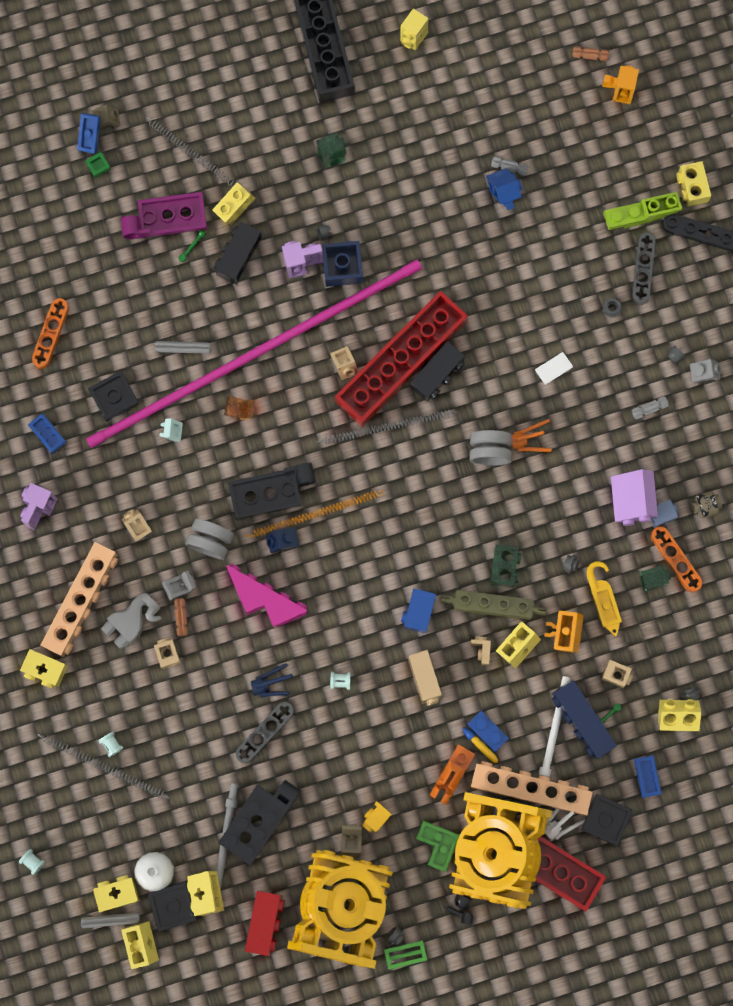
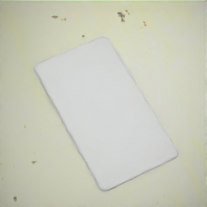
[535,352,573,384]

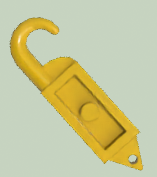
[586,561,622,637]

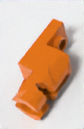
[430,744,475,805]

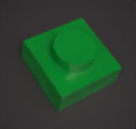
[85,152,111,178]

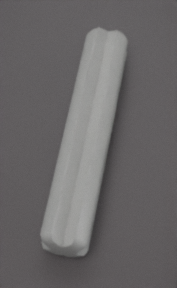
[155,341,211,354]
[81,912,140,928]

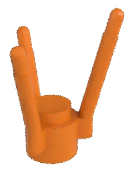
[512,419,552,452]

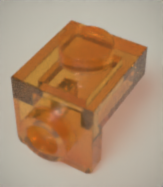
[224,396,256,421]

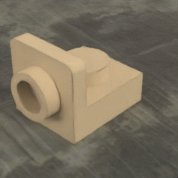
[330,346,358,380]
[121,509,152,541]
[471,637,491,666]

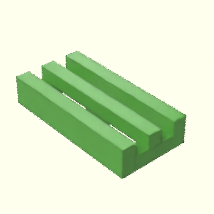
[384,940,427,970]

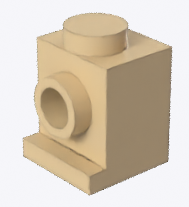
[154,638,181,670]
[601,660,633,688]

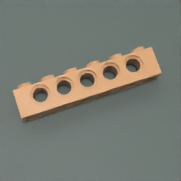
[41,542,118,658]
[471,761,592,816]

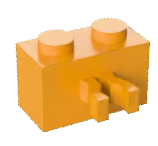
[602,65,639,104]
[544,611,584,653]

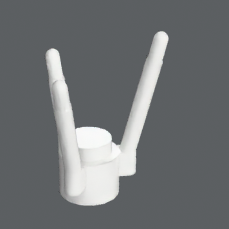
[545,793,585,841]

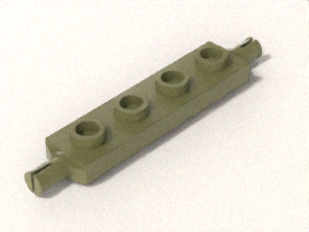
[441,590,546,620]

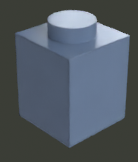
[650,500,679,529]

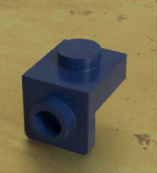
[266,527,299,553]

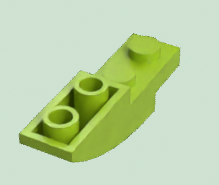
[603,192,682,230]

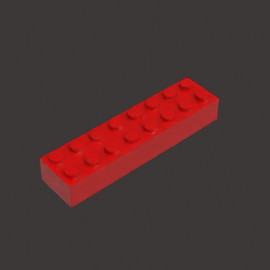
[334,291,468,427]

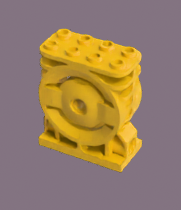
[449,792,553,909]
[287,850,393,969]

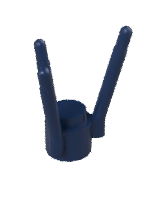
[251,663,293,698]

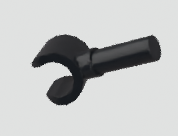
[446,906,473,925]

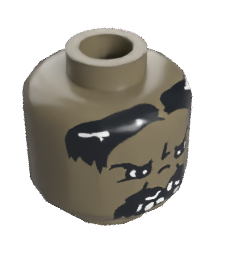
[692,491,722,518]

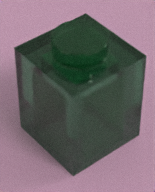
[639,565,671,592]

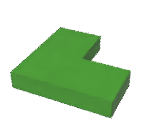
[416,821,460,872]

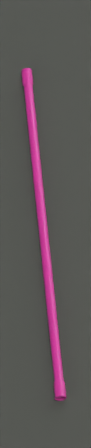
[86,259,422,448]

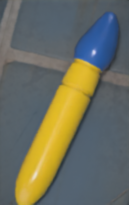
[463,728,498,763]

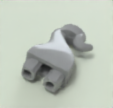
[101,593,162,650]

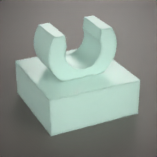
[159,418,183,442]

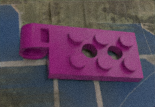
[121,192,207,239]

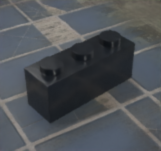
[214,222,262,285]
[410,341,465,402]

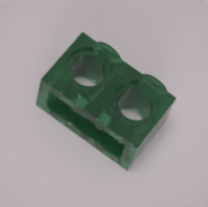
[316,132,347,170]
[490,544,521,588]

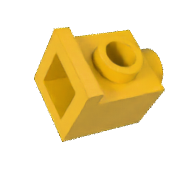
[362,801,392,833]

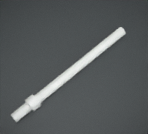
[537,676,570,790]

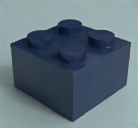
[322,241,363,287]

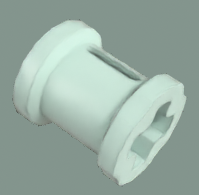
[330,672,351,690]
[98,732,123,757]
[19,849,45,875]

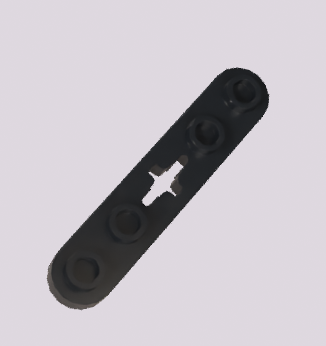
[662,214,733,252]

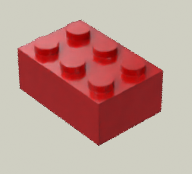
[245,891,285,956]

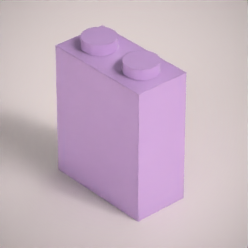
[611,469,658,526]

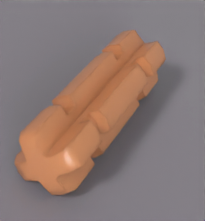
[572,46,609,61]
[174,598,188,637]

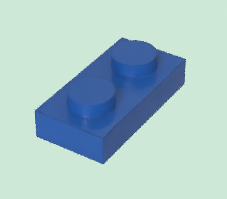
[77,112,101,154]
[467,711,509,752]

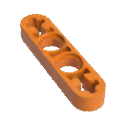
[32,298,69,369]
[651,526,702,593]

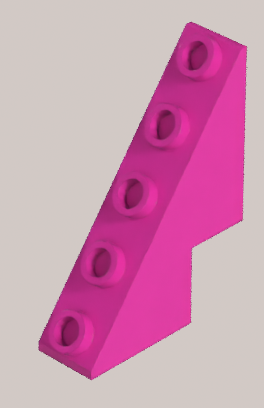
[226,563,308,629]

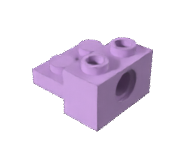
[282,241,323,279]
[21,483,58,530]

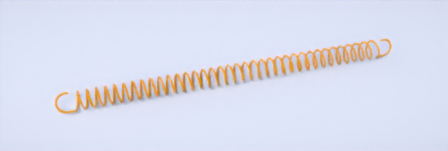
[246,490,384,538]

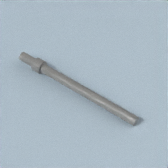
[216,783,238,890]

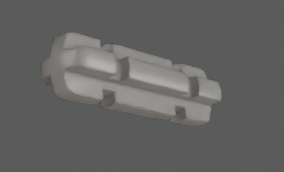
[491,156,528,176]
[632,396,669,419]

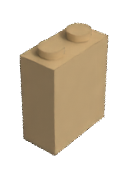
[408,650,442,706]

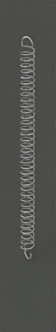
[146,117,251,193]
[317,409,457,445]
[37,734,170,799]

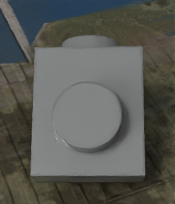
[690,359,722,383]
[162,571,195,601]

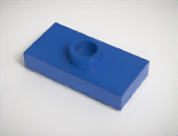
[28,413,67,454]
[634,755,662,798]

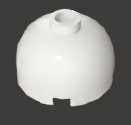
[134,852,174,892]

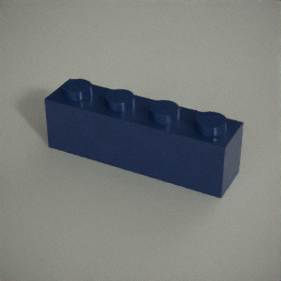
[551,680,617,759]

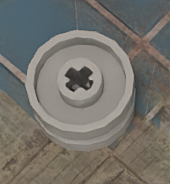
[469,430,512,466]
[185,519,234,560]

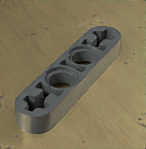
[632,233,655,305]
[235,702,294,763]

